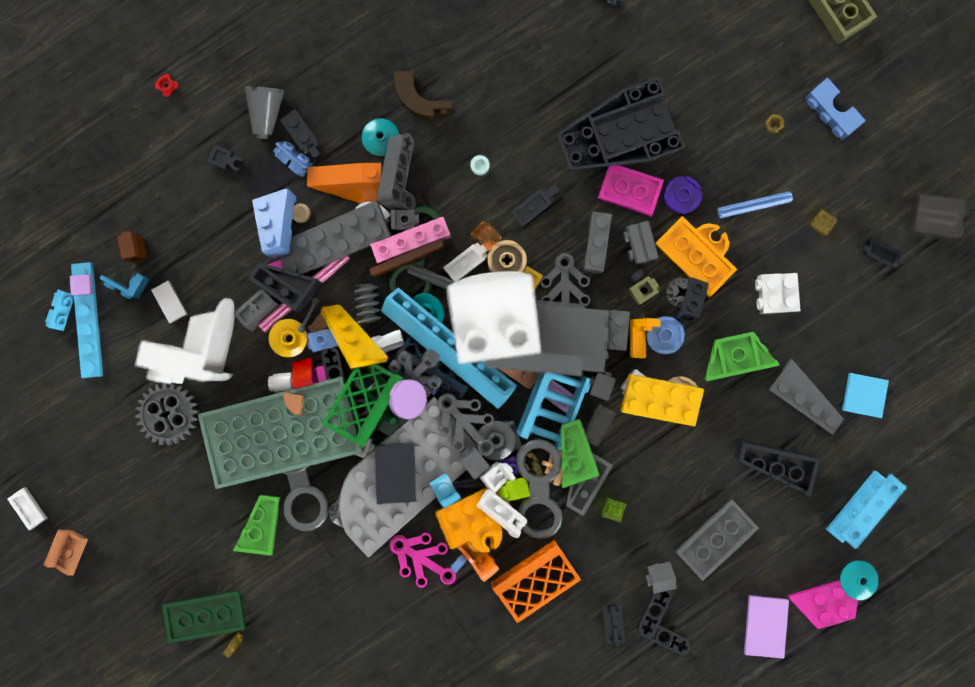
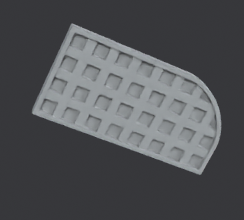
[339,396,482,558]

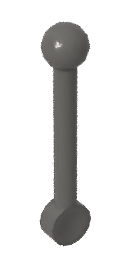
[298,298,319,333]

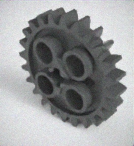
[135,383,200,445]

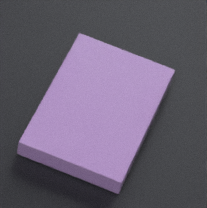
[744,595,789,659]

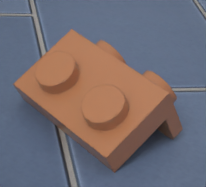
[44,529,88,575]

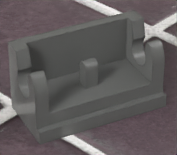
[233,288,280,332]

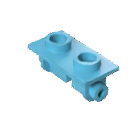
[45,290,74,331]

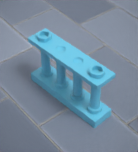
[516,372,590,451]
[826,471,907,549]

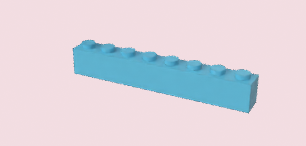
[381,288,517,409]

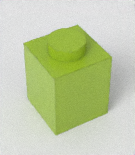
[498,478,530,502]

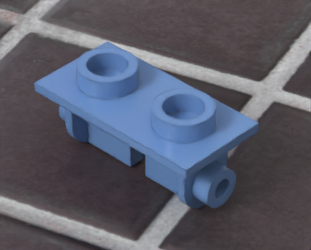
[273,141,313,176]
[307,329,338,352]

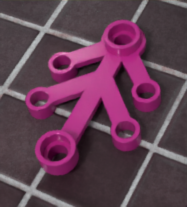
[390,532,456,588]

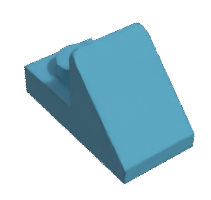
[429,473,462,508]

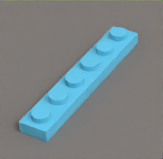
[71,262,103,378]

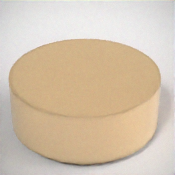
[293,203,311,223]

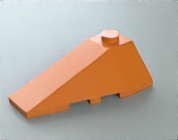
[307,163,383,205]

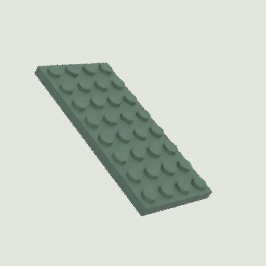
[198,376,363,489]

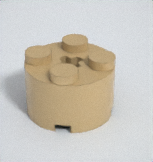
[488,240,527,273]

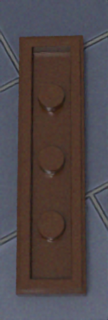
[369,239,444,278]

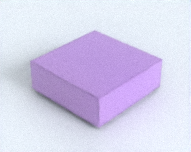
[70,274,93,296]

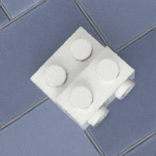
[755,273,800,314]

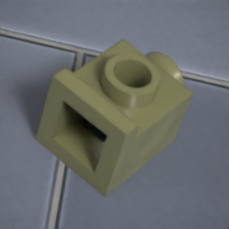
[627,276,659,306]

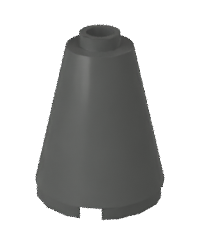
[245,86,284,139]

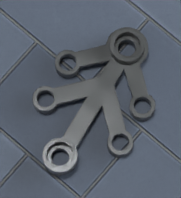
[540,253,590,306]
[389,350,442,397]
[438,394,494,456]

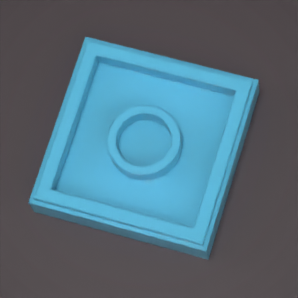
[842,373,889,418]

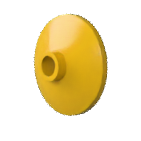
[269,319,308,357]

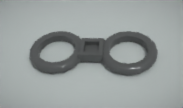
[516,439,563,539]
[283,466,329,531]

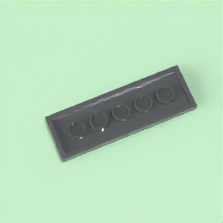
[279,201,391,275]

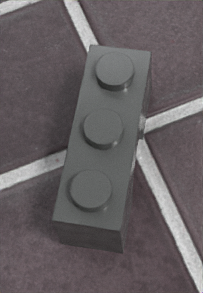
[583,212,612,274]

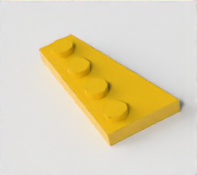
[321,305,388,368]

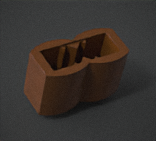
[117,231,148,263]

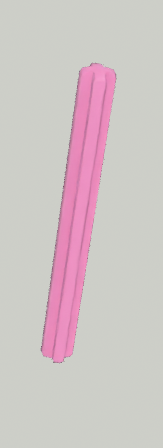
[259,256,350,332]

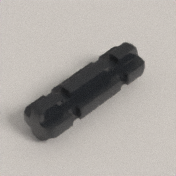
[452,478,487,490]

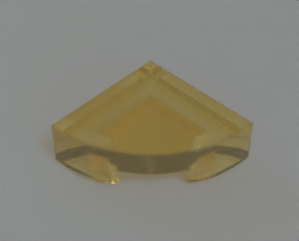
[223,633,243,657]

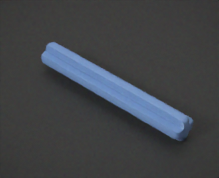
[718,191,793,218]

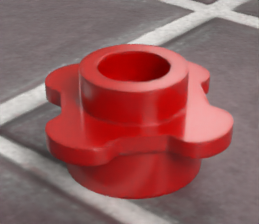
[155,74,178,97]

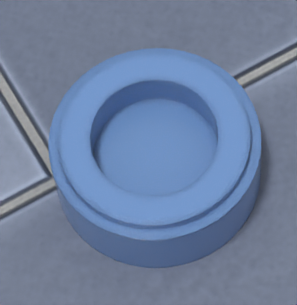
[451,554,467,574]

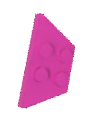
[788,579,862,629]

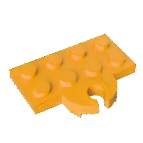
[655,216,737,297]
[435,488,511,553]

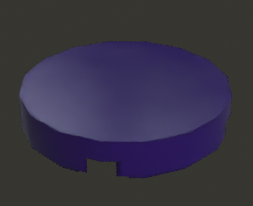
[663,176,702,214]

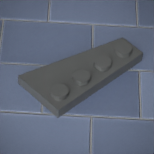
[768,359,844,435]

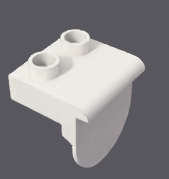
[448,271,541,363]
[136,298,235,384]

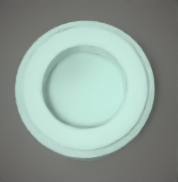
[470,155,489,175]

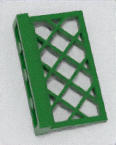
[322,364,403,448]

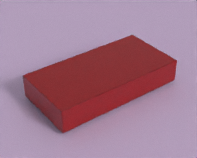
[292,357,313,388]

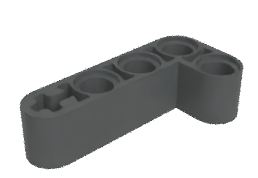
[377,133,416,210]

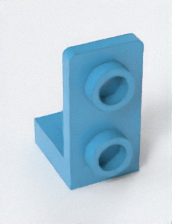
[100,273,150,299]

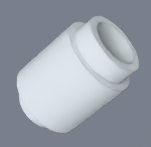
[268,372,295,393]

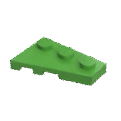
[561,419,600,488]
[233,495,280,556]

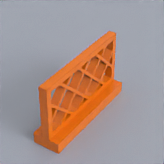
[491,540,581,623]

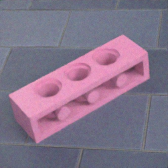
[370,217,451,265]

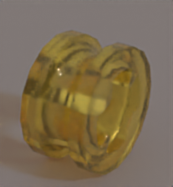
[765,114,784,133]

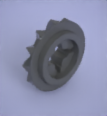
[666,277,689,308]

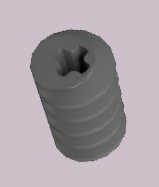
[354,284,381,324]

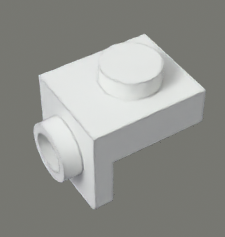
[480,462,515,493]

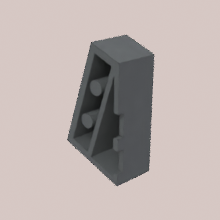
[566,453,613,516]

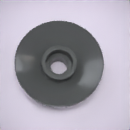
[477,421,515,460]

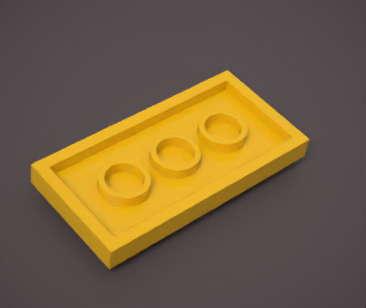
[621,374,704,426]

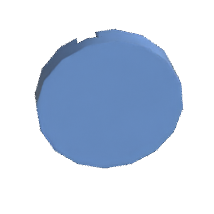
[646,316,685,354]

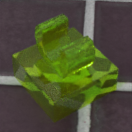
[601,497,626,522]

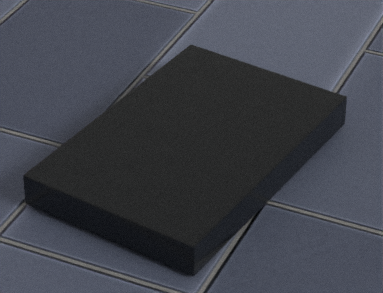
[375,443,416,504]

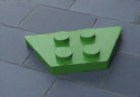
[705,332,779,381]

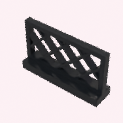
[394,336,469,400]

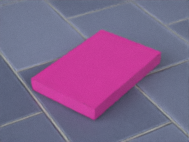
[598,165,664,217]

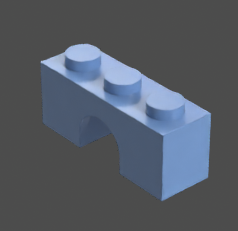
[805,78,866,140]

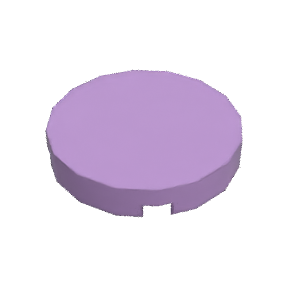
[389,379,427,419]

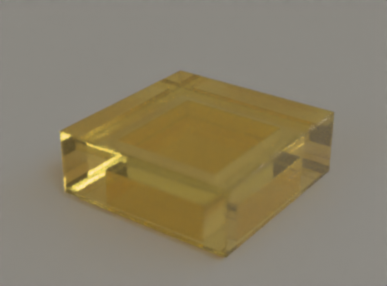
[810,209,837,236]

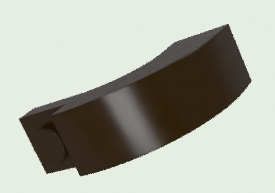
[394,71,453,121]

